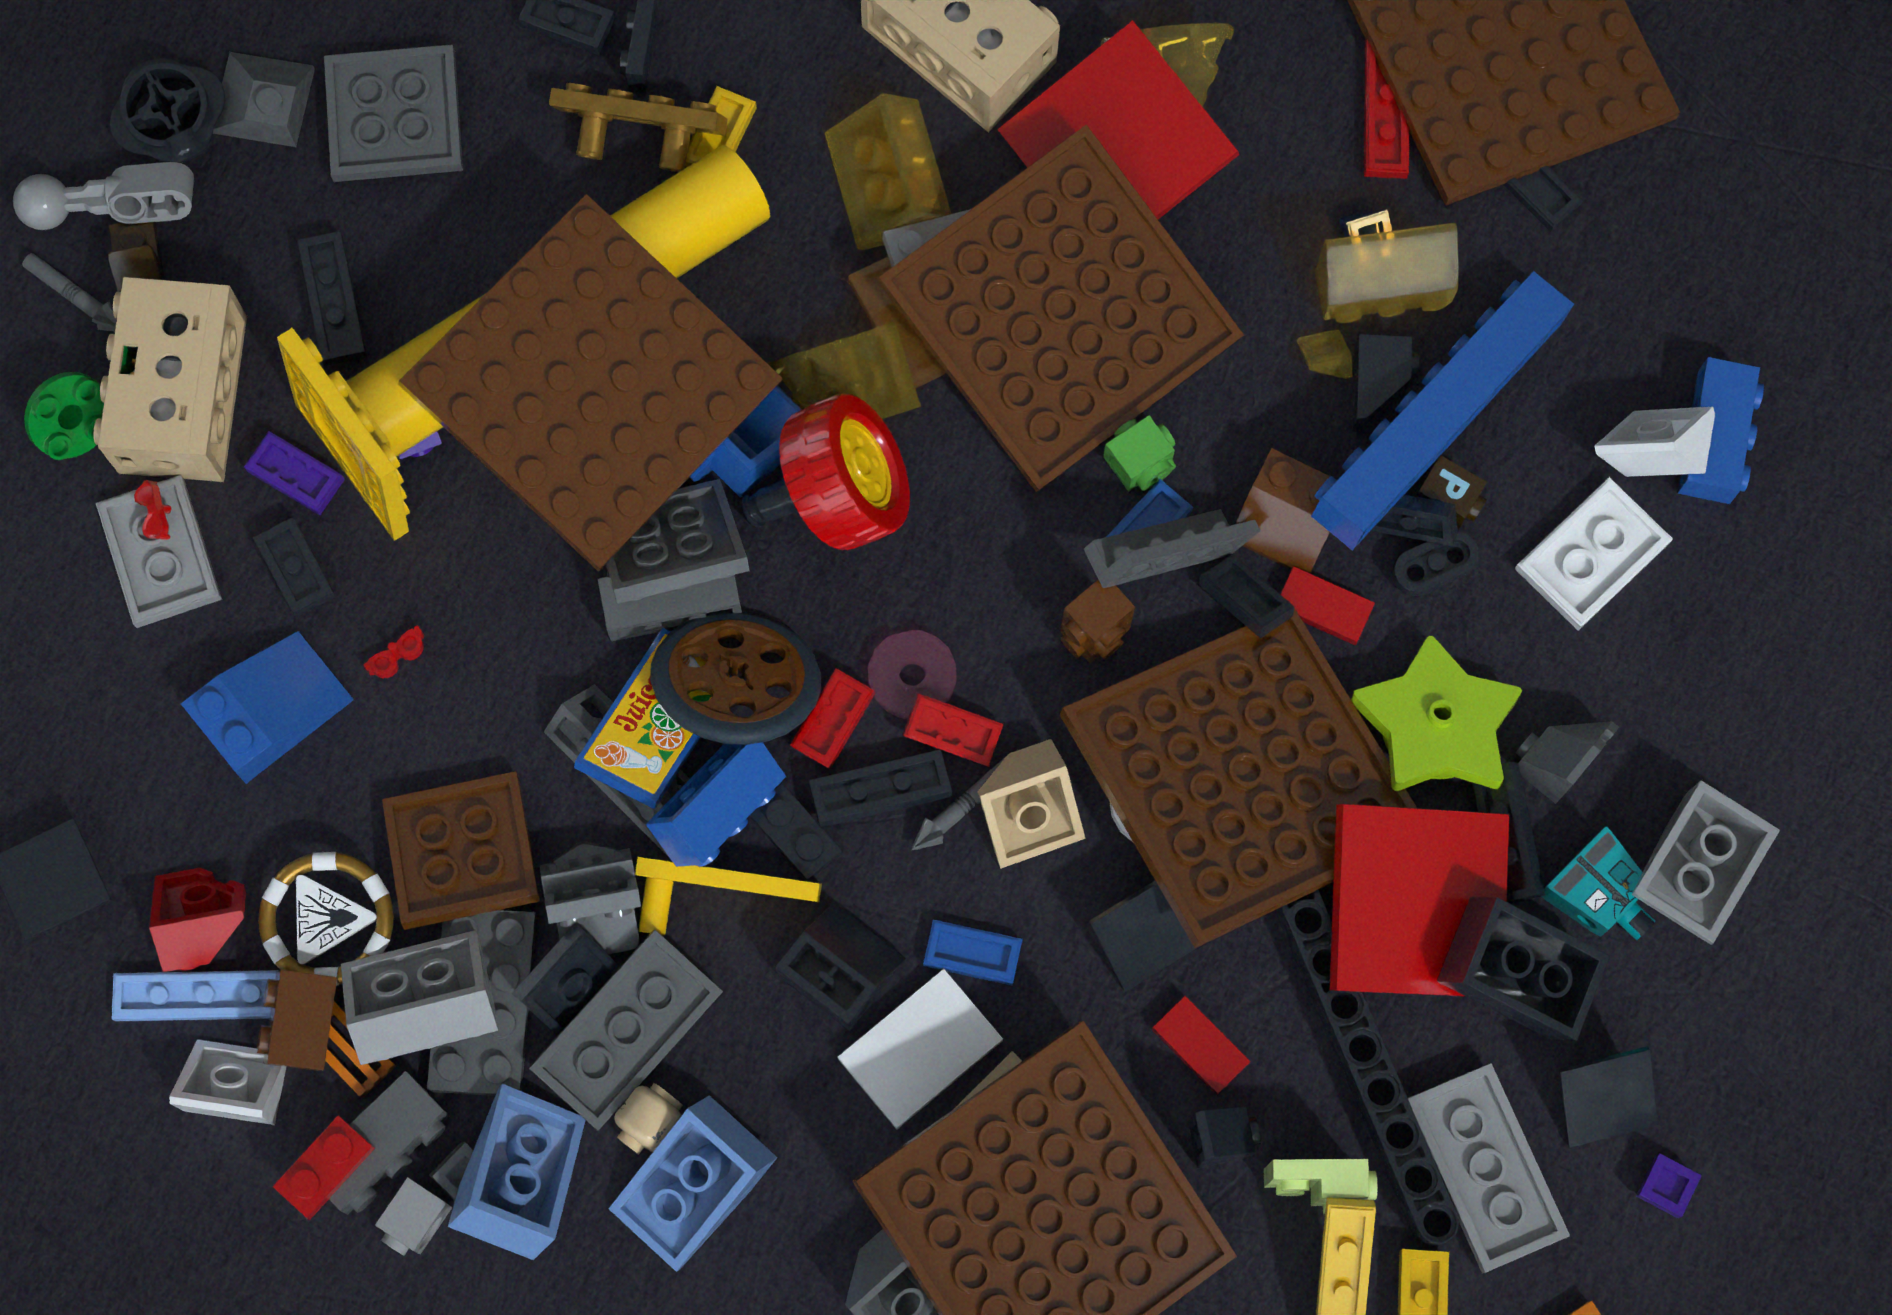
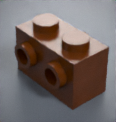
[1060,579,1135,664]
[257,970,337,1071]

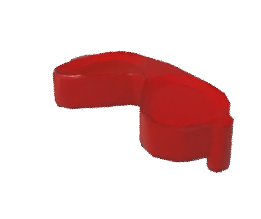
[134,480,172,540]

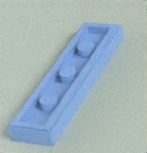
[112,970,279,1021]

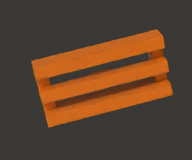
[325,1001,396,1098]

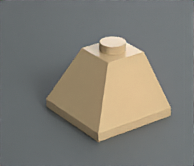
[978,739,1086,868]

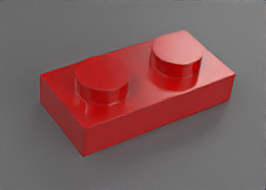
[273,1115,375,1220]

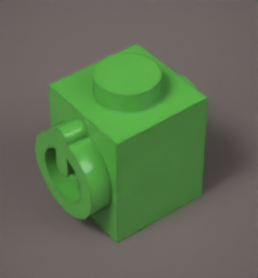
[1103,416,1177,492]

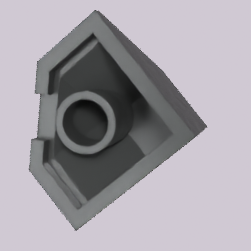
[1515,721,1619,804]
[845,1229,939,1315]

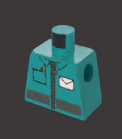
[1541,827,1655,941]

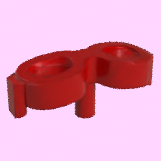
[363,625,424,678]

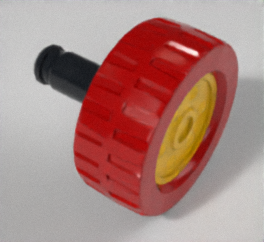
[741,394,910,550]

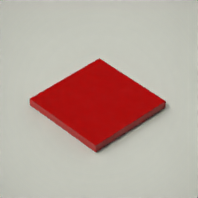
[997,20,1240,219]
[1330,804,1509,996]

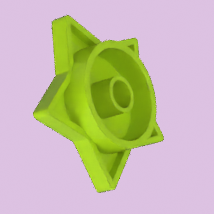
[1351,636,1522,791]

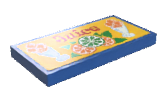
[574,628,732,809]

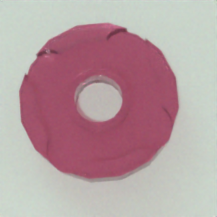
[868,630,957,719]

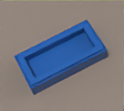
[1106,479,1193,537]
[923,920,1022,986]

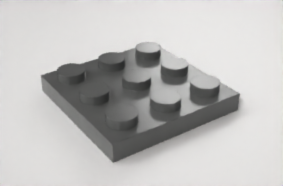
[324,45,463,182]
[606,479,750,604]

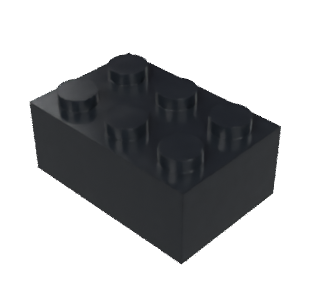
[1436,897,1610,1041]

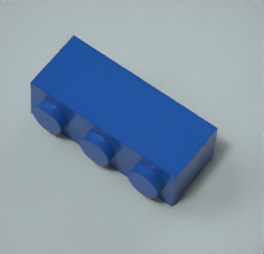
[1678,357,1764,504]
[646,742,786,867]

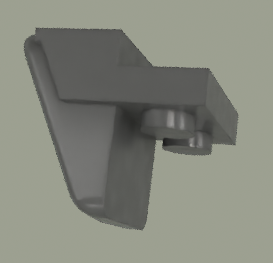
[540,841,641,954]

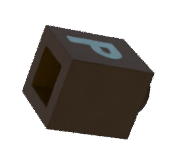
[1416,455,1487,531]

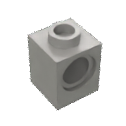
[375,1177,452,1256]

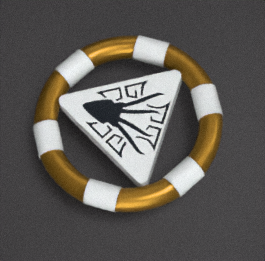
[258,852,394,985]

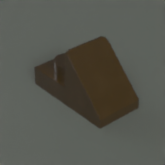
[108,222,164,292]

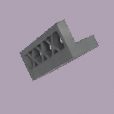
[1083,509,1261,588]
[544,684,690,857]

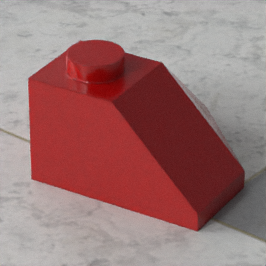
[149,868,246,972]

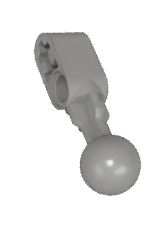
[13,162,194,230]

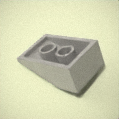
[1631,781,1780,945]

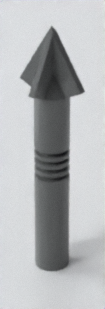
[22,253,117,331]
[911,757,1005,851]

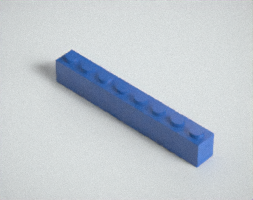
[1311,271,1574,551]

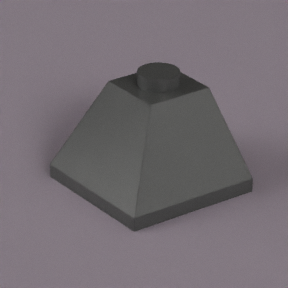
[213,52,315,147]

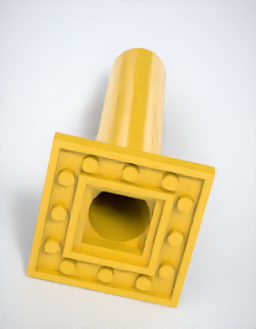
[277,146,770,541]

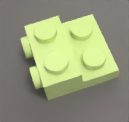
[1264,1159,1377,1214]

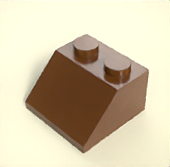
[1235,448,1337,573]

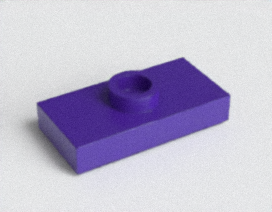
[244,431,345,515]

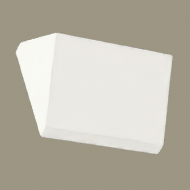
[1594,407,1715,477]
[170,1040,286,1125]

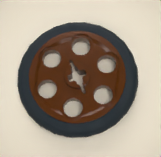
[650,611,821,745]

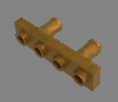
[549,83,728,172]

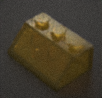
[825,93,951,250]
[1315,223,1458,323]

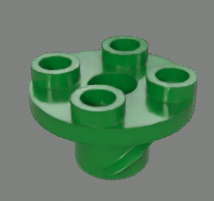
[24,372,104,460]

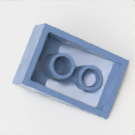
[448,1084,585,1260]
[609,1095,777,1272]

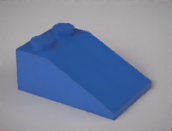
[181,631,354,784]

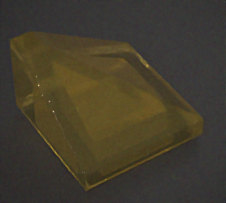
[1297,329,1352,379]

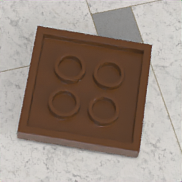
[382,771,540,930]

